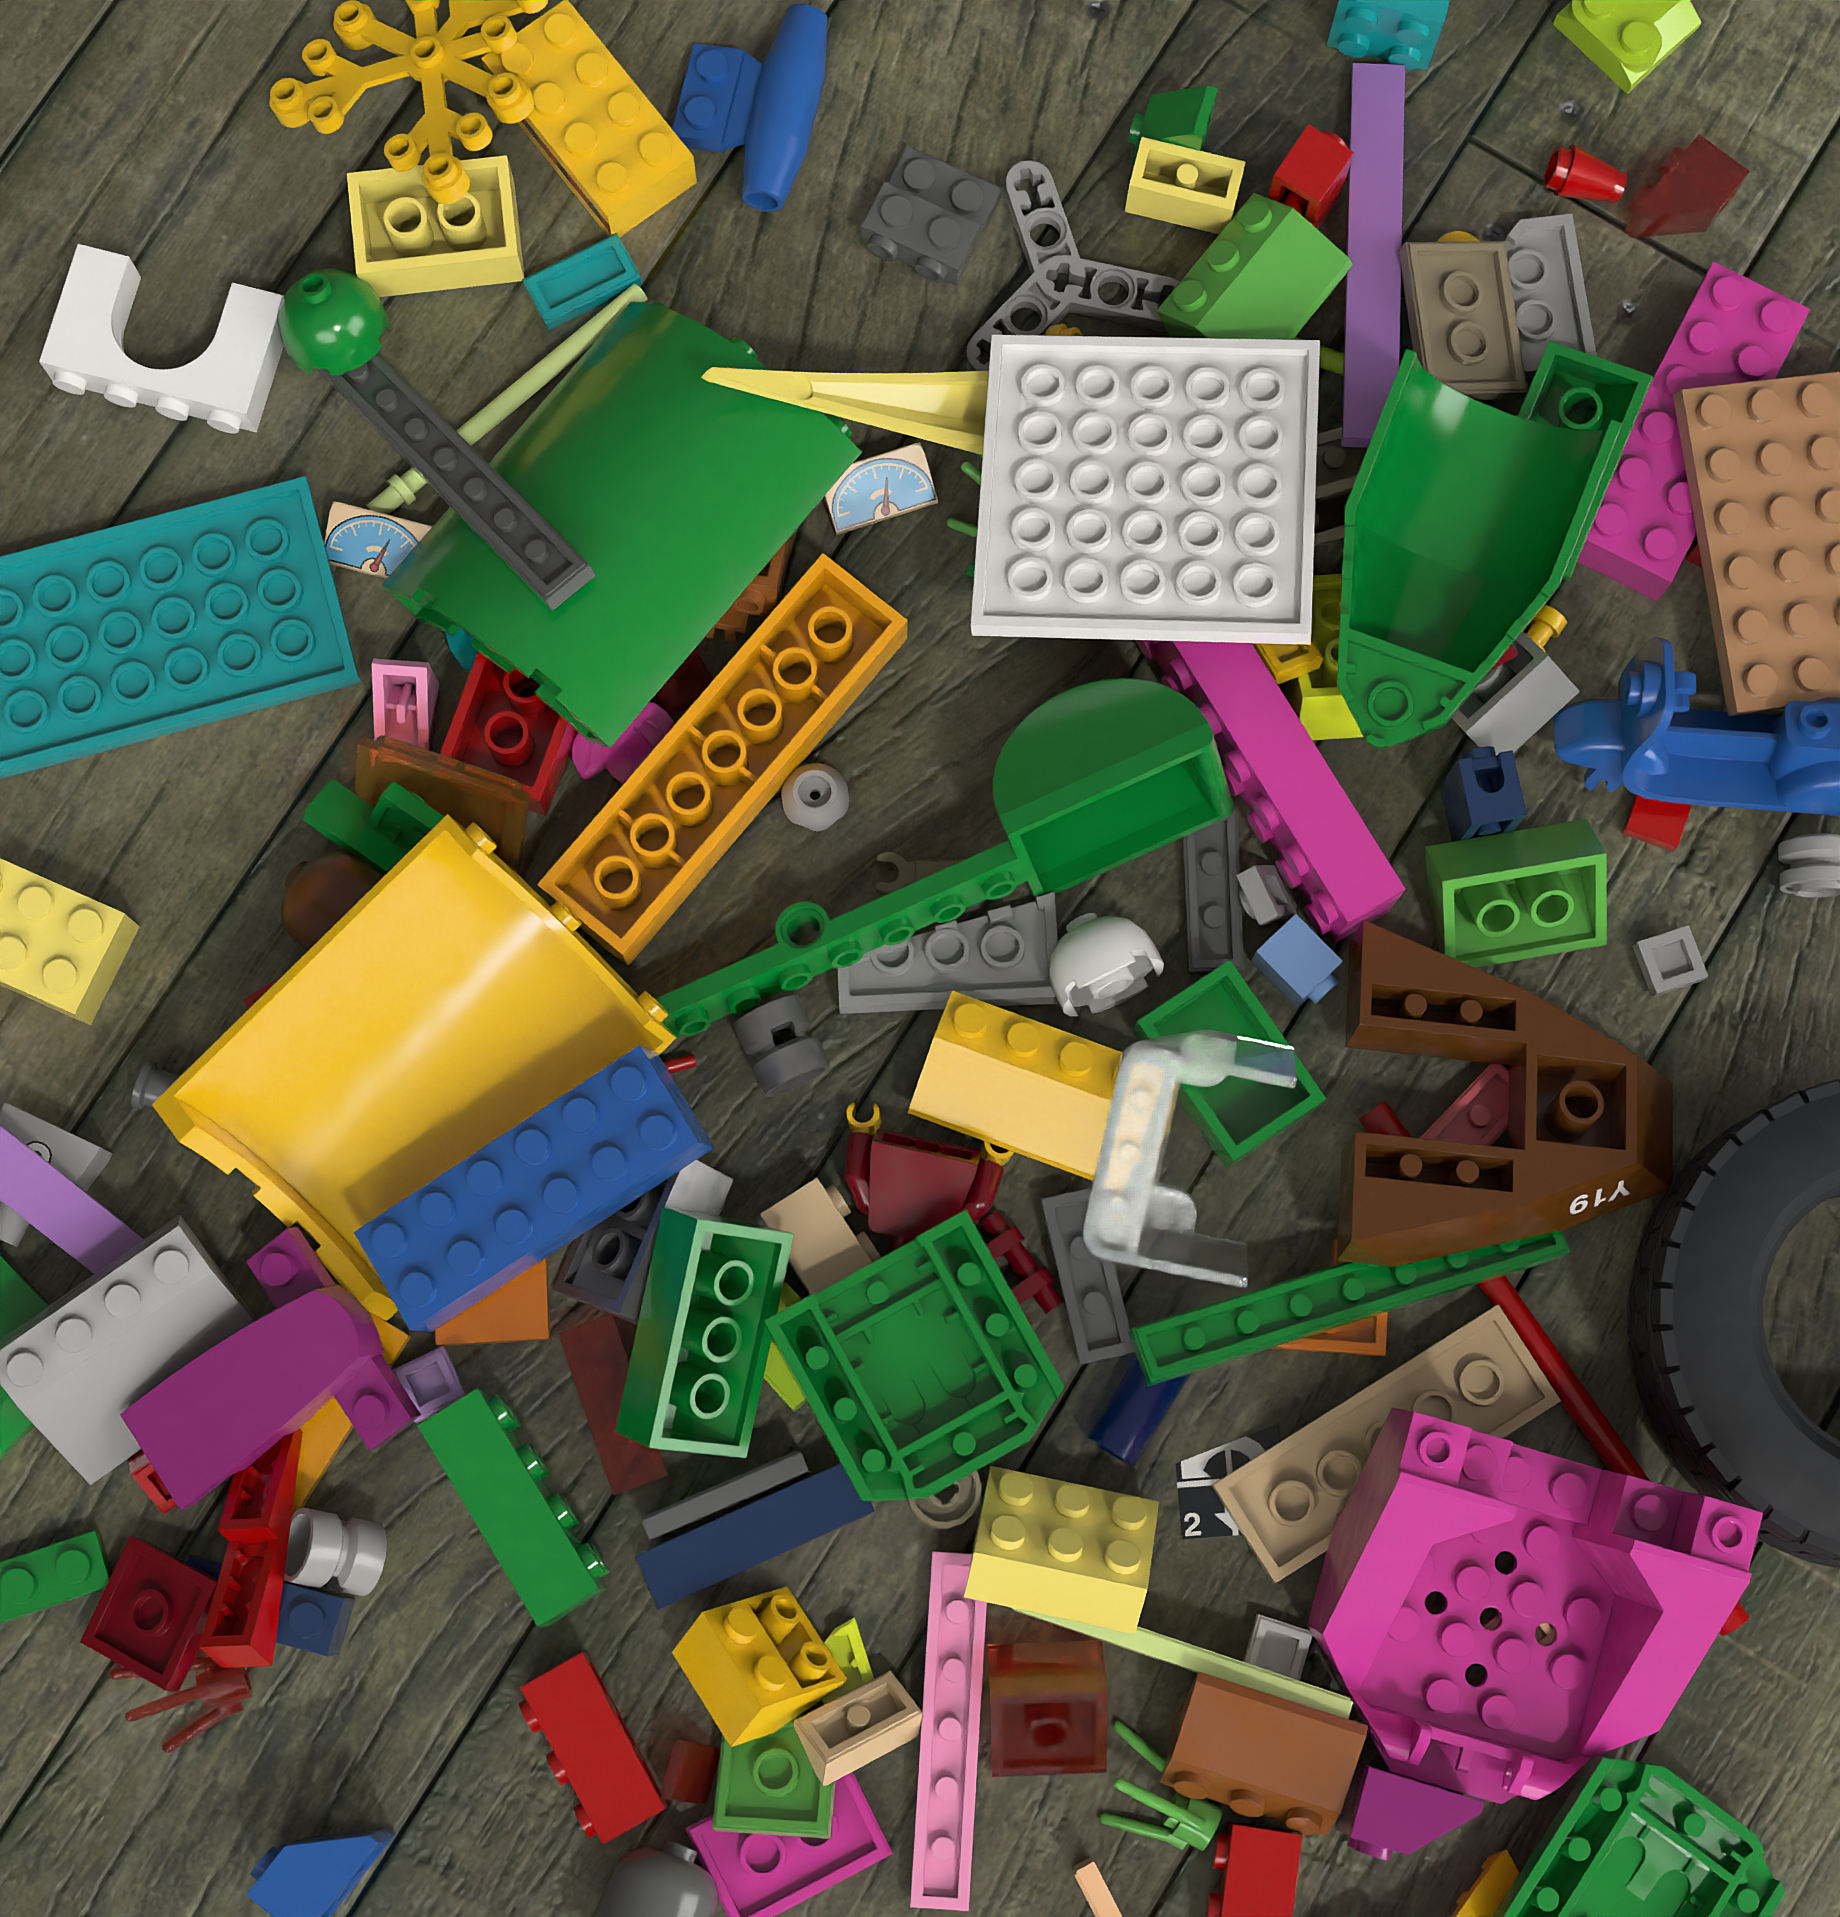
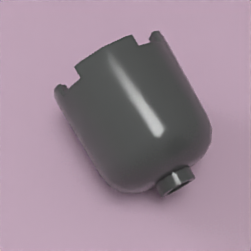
[593,1840,718,1917]

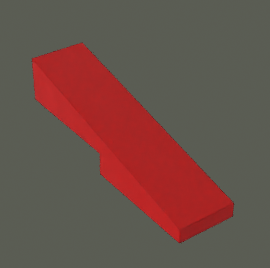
[199,1429,303,1668]

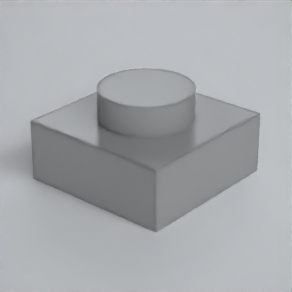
[1236,865,1297,925]
[1632,925,1708,997]

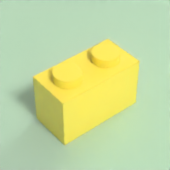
[1125,137,1246,234]

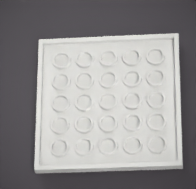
[971,335,1320,645]

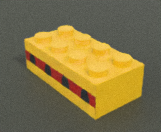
[481,0,697,238]

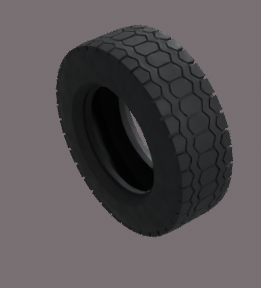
[1627,1080,1840,1569]

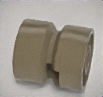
[908,1471,982,1529]

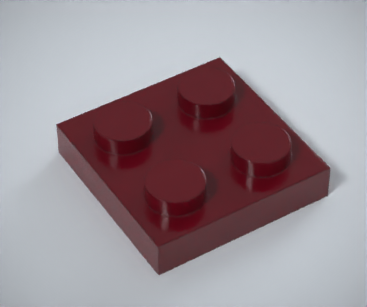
[80,1536,218,1693]

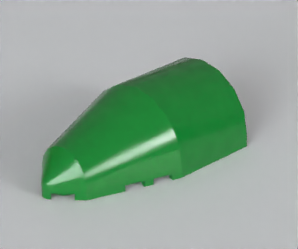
[1337,349,1622,750]

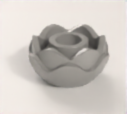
[781,763,849,831]

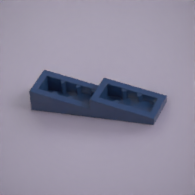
[635,1464,875,1610]

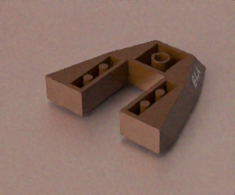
[1337,920,1673,1267]

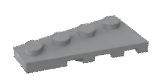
[838,892,1059,1014]

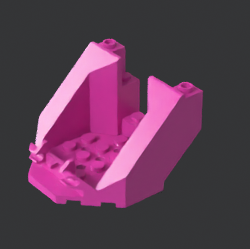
[1307,1407,1763,1804]

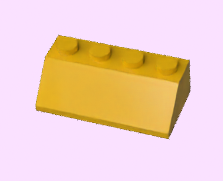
[908,991,1163,1190]

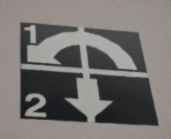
[1175,1423,1281,1539]

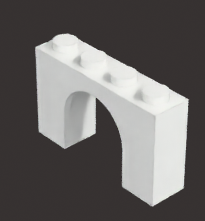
[39,244,284,434]

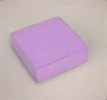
[392,1346,467,1423]

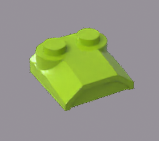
[1553,0,1702,94]

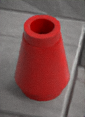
[1543,144,1627,204]

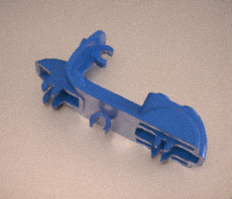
[1553,636,1840,816]

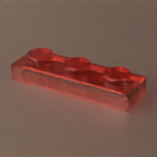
[559,1314,668,1496]

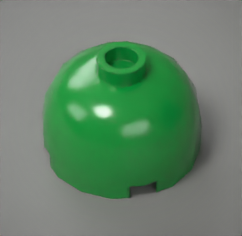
[277,268,390,376]

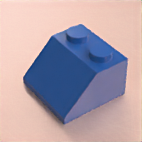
[246,1827,396,1917]

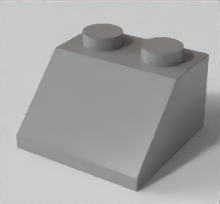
[1451,631,1580,755]

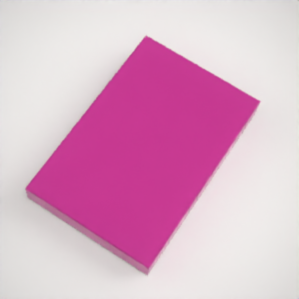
[685,1772,893,1917]

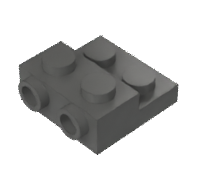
[861,146,1002,286]

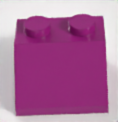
[1335,1762,1484,1861]

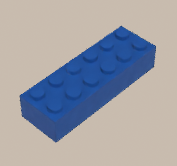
[354,1045,715,1332]

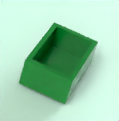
[1132,960,1326,1169]

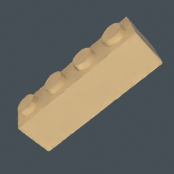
[760,1178,881,1295]

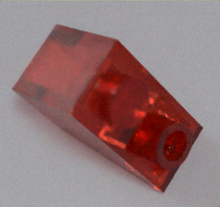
[1624,134,1750,239]

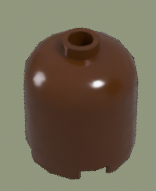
[280,851,384,951]

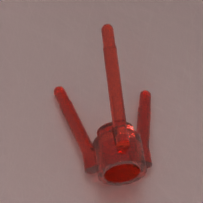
[109,1655,253,1753]

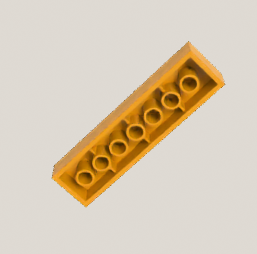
[537,553,908,967]

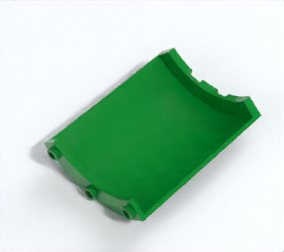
[382,301,862,748]

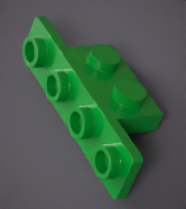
[302,780,444,876]

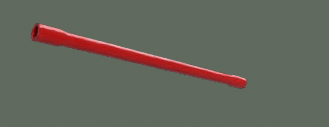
[1358,1100,1750,1636]

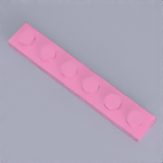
[910,1551,987,1911]

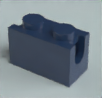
[1440,746,1527,842]

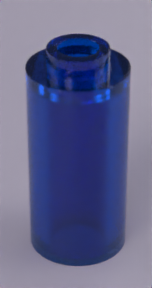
[1086,1356,1192,1468]

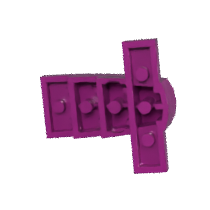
[120,1227,421,1510]

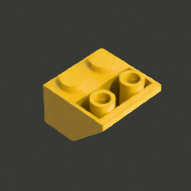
[672,1586,847,1747]

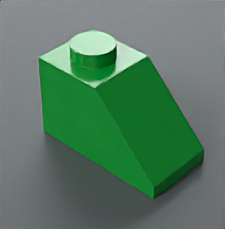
[1128,85,1218,165]

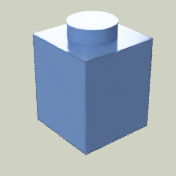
[1250,914,1343,1008]

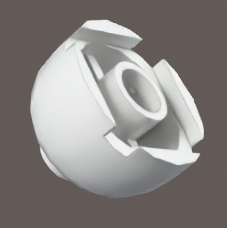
[1050,913,1164,1016]

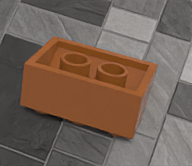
[1159,1672,1368,1836]

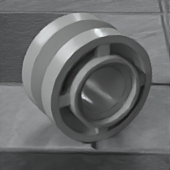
[1778,833,1840,898]

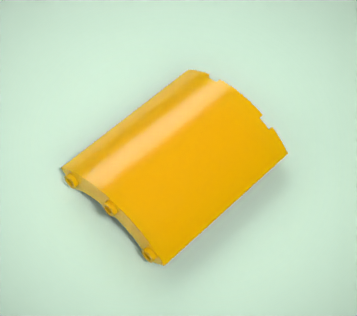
[152,814,676,1321]

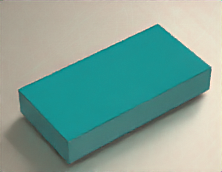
[522,233,642,331]

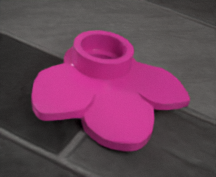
[572,702,675,784]

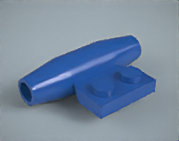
[672,4,828,212]

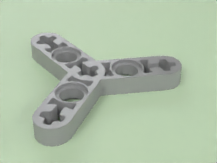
[966,160,1180,371]

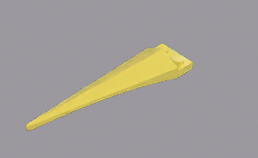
[701,367,989,455]

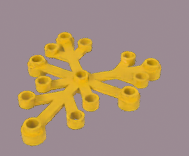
[269,0,549,204]

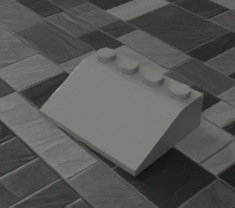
[0,1215,258,1485]

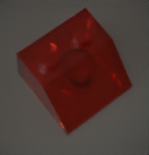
[987,1640,1108,1777]

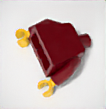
[844,1102,1014,1254]

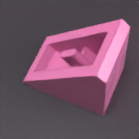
[372,658,439,763]

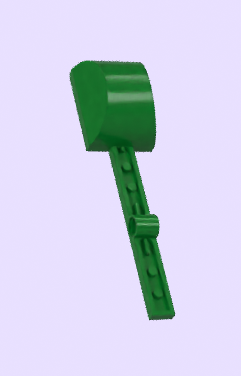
[656,678,1234,1038]

